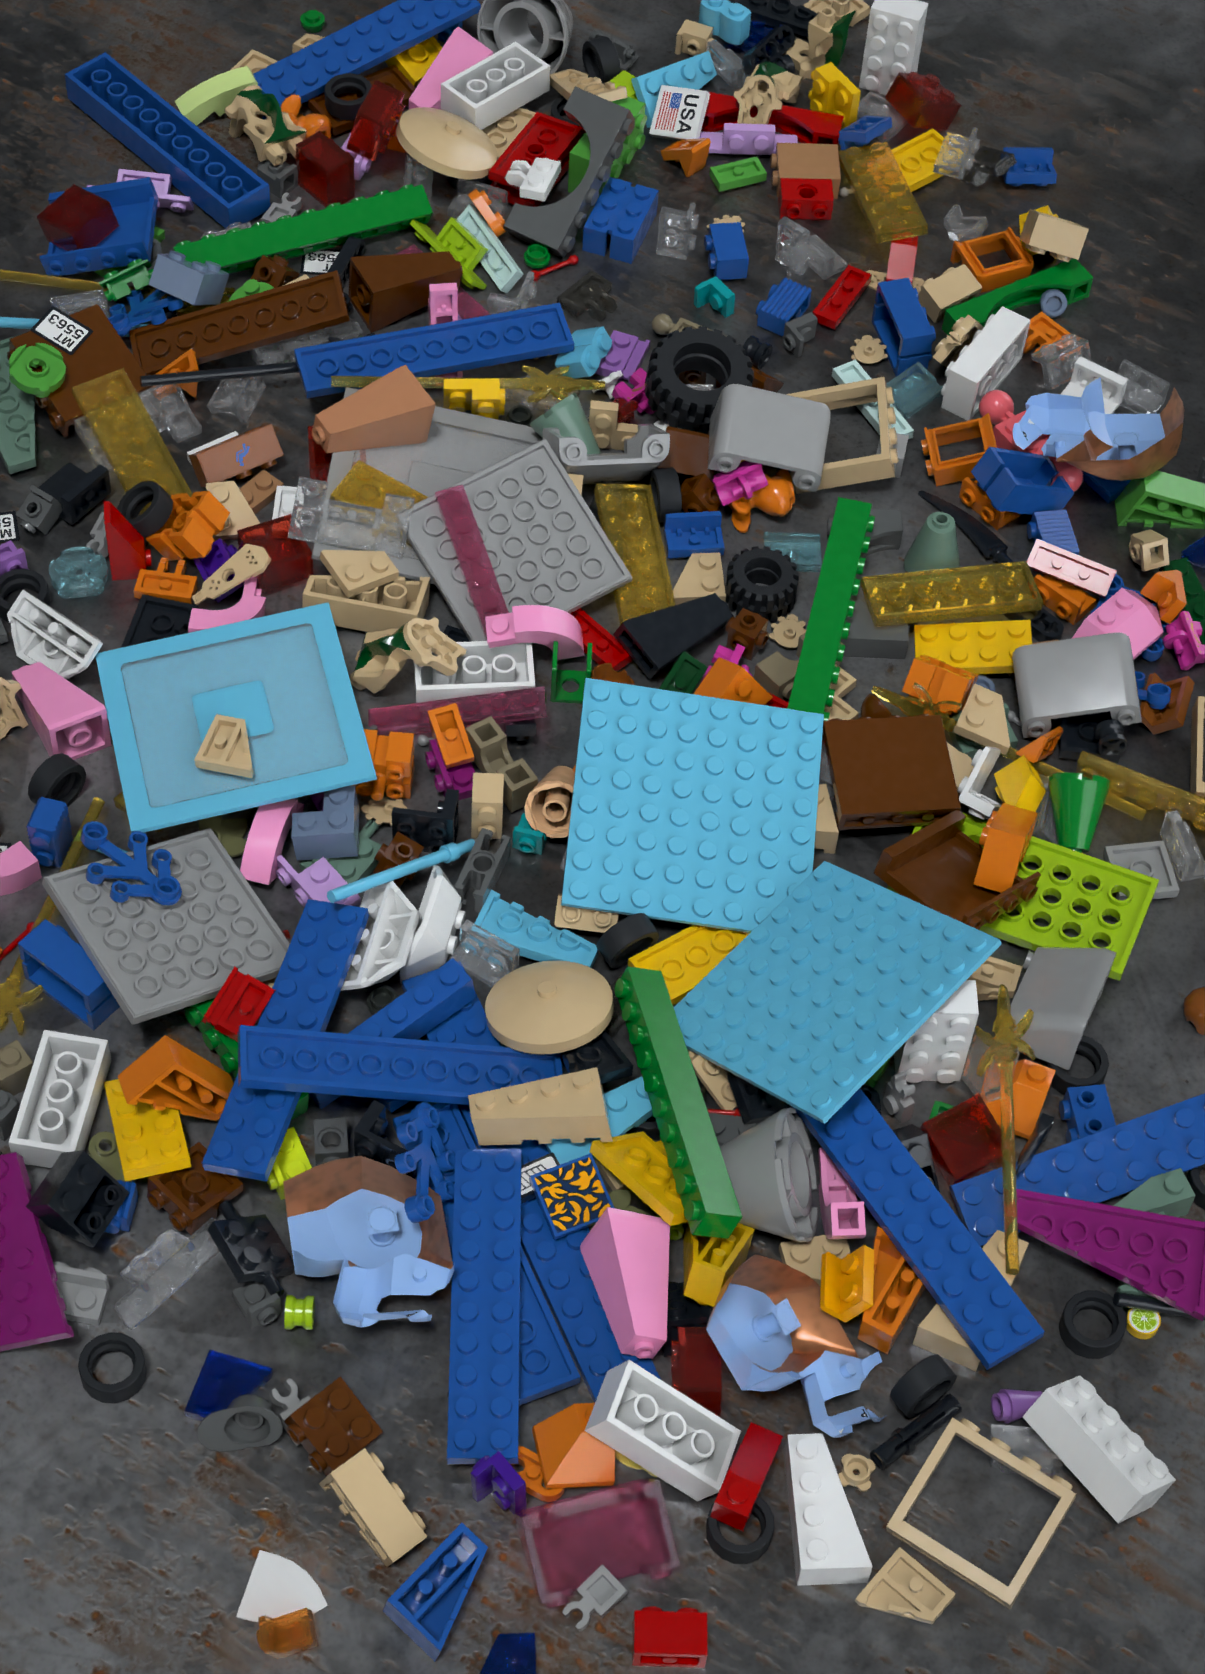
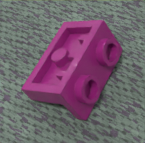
[425,739,475,800]

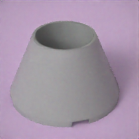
[477,0,573,74]
[720,1107,818,1242]

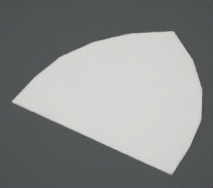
[236,1550,328,1624]

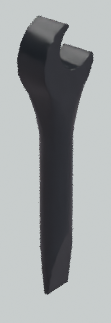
[1015,1113,1054,1176]

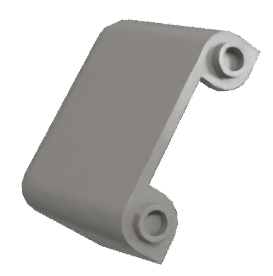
[708,384,831,492]
[543,424,670,484]
[1012,633,1142,738]
[995,947,1116,1070]

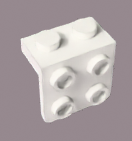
[1060,356,1128,414]
[957,746,1002,820]

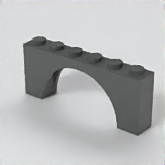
[504,86,635,259]
[827,507,909,659]

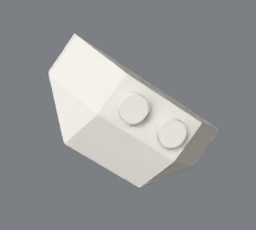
[7,590,103,680]
[400,865,466,983]
[341,881,421,991]

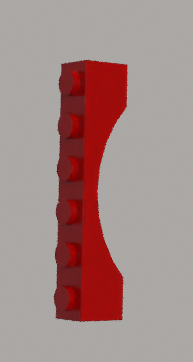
[695,89,844,146]

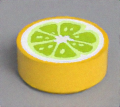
[1126,1308,1161,1339]

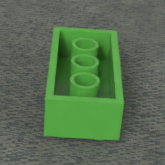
[568,97,647,198]

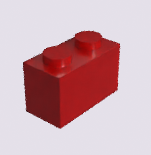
[632,1606,708,1668]

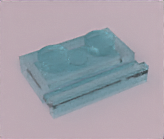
[886,362,943,420]
[763,532,822,572]

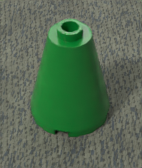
[1048,772,1110,853]

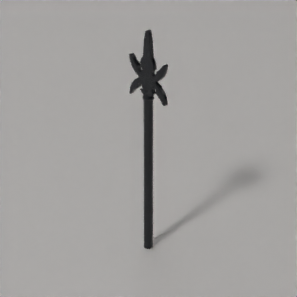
[140,333,375,387]

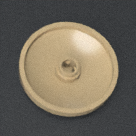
[396,107,497,180]
[485,960,614,1054]

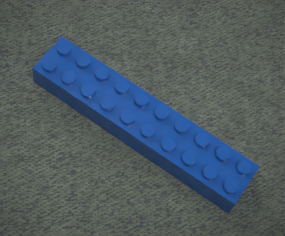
[65,52,270,231]

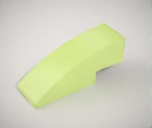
[175,66,259,126]

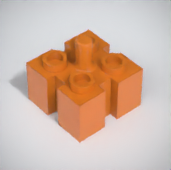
[146,491,230,561]
[902,654,979,715]
[355,729,415,801]

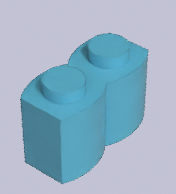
[699,0,751,45]
[555,326,612,380]

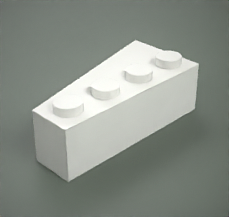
[783,1433,873,1586]

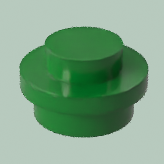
[300,10,325,33]
[524,244,550,268]

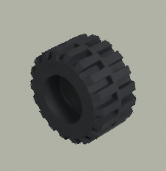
[725,546,799,622]

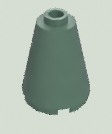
[530,392,601,454]
[903,512,960,589]

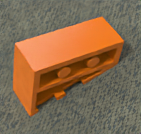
[694,657,773,705]
[973,803,1038,893]
[117,1035,233,1121]
[857,1226,926,1355]

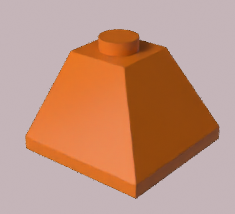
[969,1059,1056,1139]
[532,1403,615,1489]

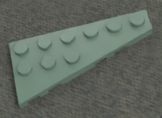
[0,334,36,474]

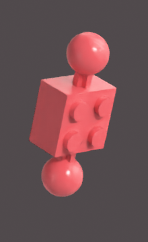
[979,390,1083,492]

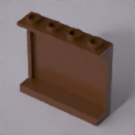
[7,304,153,438]
[822,714,961,830]
[874,809,1041,930]

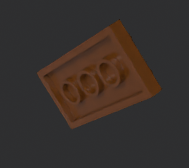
[308,64,416,136]

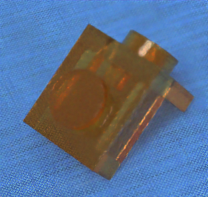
[257,1608,318,1659]

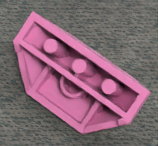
[1071,588,1164,660]

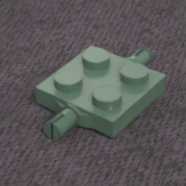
[300,820,382,884]

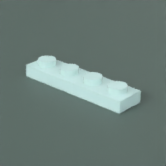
[457,204,524,293]
[832,360,914,440]

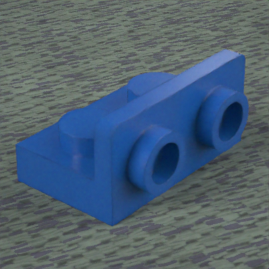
[838,115,892,156]

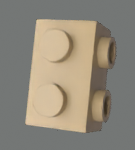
[554,893,619,933]

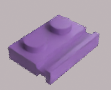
[595,330,650,384]

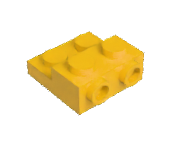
[385,36,442,87]
[808,62,861,129]
[443,378,505,420]

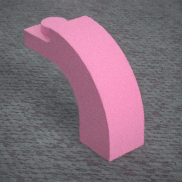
[428,283,463,383]
[188,576,266,633]
[485,605,585,660]
[240,798,304,885]
[0,841,42,896]
[818,1148,866,1239]

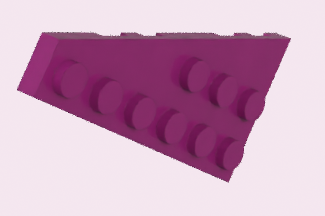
[0,1152,74,1352]
[1007,1188,1205,1321]

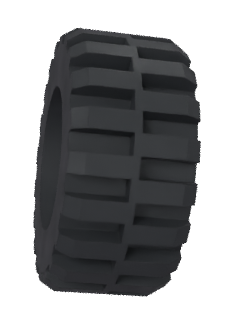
[645,326,754,434]

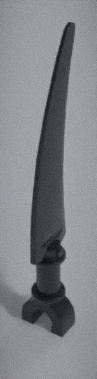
[918,491,1031,591]

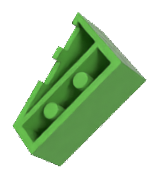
[1115,470,1205,529]

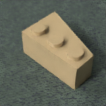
[319,1448,427,1567]

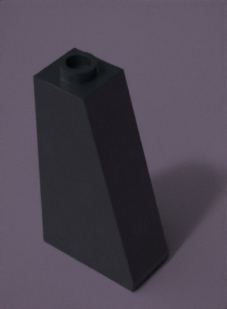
[613,593,734,680]

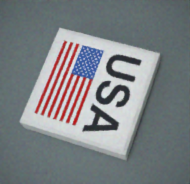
[649,85,710,140]

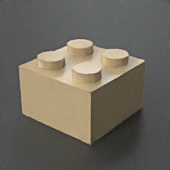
[1020,209,1089,262]

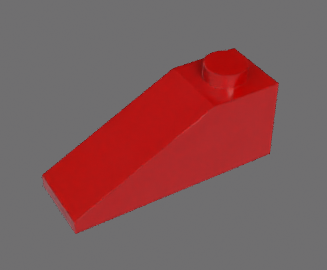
[104,501,152,581]
[710,1422,784,1531]

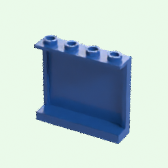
[39,177,158,278]

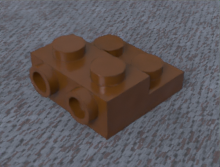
[147,1142,243,1235]
[284,1376,383,1477]

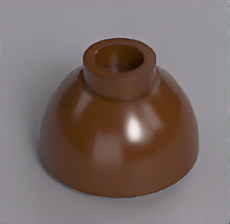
[858,693,893,719]

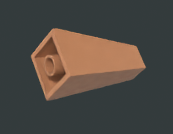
[312,365,436,453]

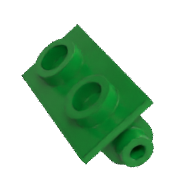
[99,259,153,302]

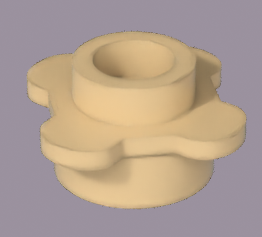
[838,1454,875,1492]

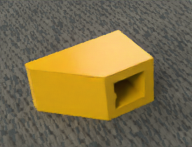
[994,755,1046,812]

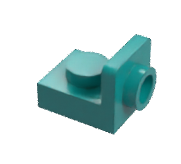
[694,276,735,318]
[512,813,548,855]

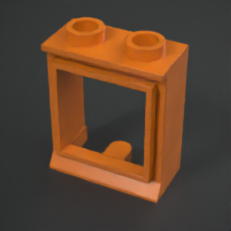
[950,227,1034,293]
[921,413,997,487]

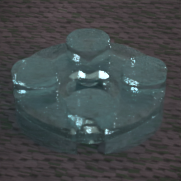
[49,546,108,599]

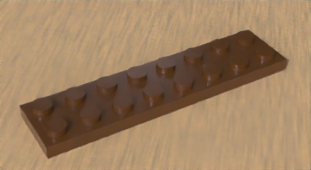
[129,270,350,375]

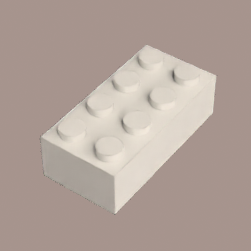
[859,0,928,101]
[441,42,550,130]
[941,306,1031,421]
[413,641,536,712]
[894,980,979,1083]
[8,1030,111,1168]
[585,1360,741,1502]
[1023,1376,1176,1523]

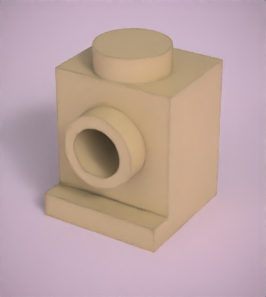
[675,19,715,56]
[1129,529,1169,572]

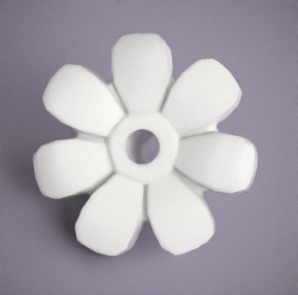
[591,371,623,399]

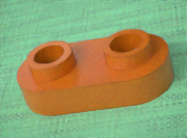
[467,189,506,238]
[511,1446,565,1502]

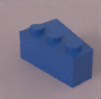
[383,1522,488,1662]

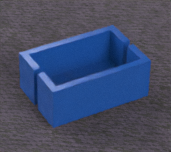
[582,177,659,264]
[872,278,936,377]
[971,447,1075,515]
[18,919,120,1031]

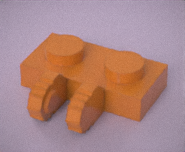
[1023,311,1081,363]
[134,557,198,604]

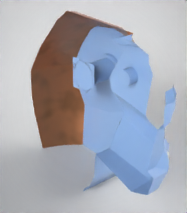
[1012,377,1185,481]
[283,1156,455,1328]
[706,1254,886,1438]

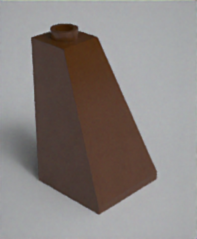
[348,251,463,333]

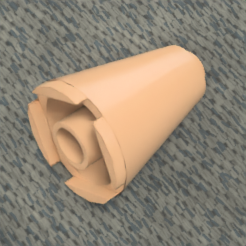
[524,766,575,838]

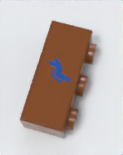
[189,424,284,487]

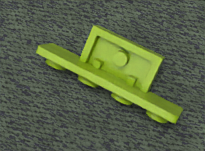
[410,217,488,290]

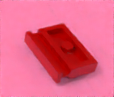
[202,966,275,1042]

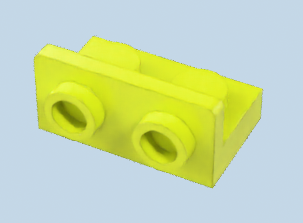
[267,1127,312,1200]

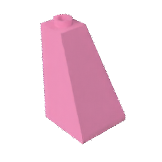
[409,27,493,110]
[11,662,112,760]
[580,1207,670,1359]

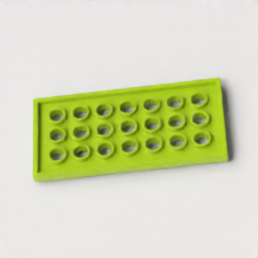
[887,812,1159,981]

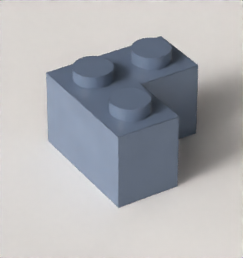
[149,251,229,305]
[291,785,359,860]

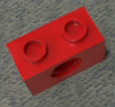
[778,178,834,220]

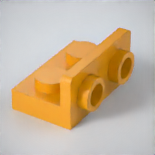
[820,1245,874,1323]

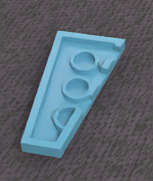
[631,51,717,128]
[470,889,599,968]
[544,1076,653,1165]

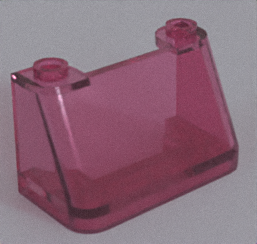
[513,1478,680,1608]

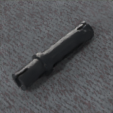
[870,1394,962,1470]

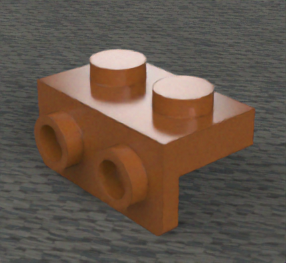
[1140,673,1195,735]

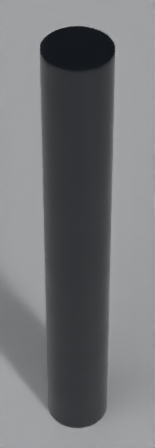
[1113,1292,1205,1320]

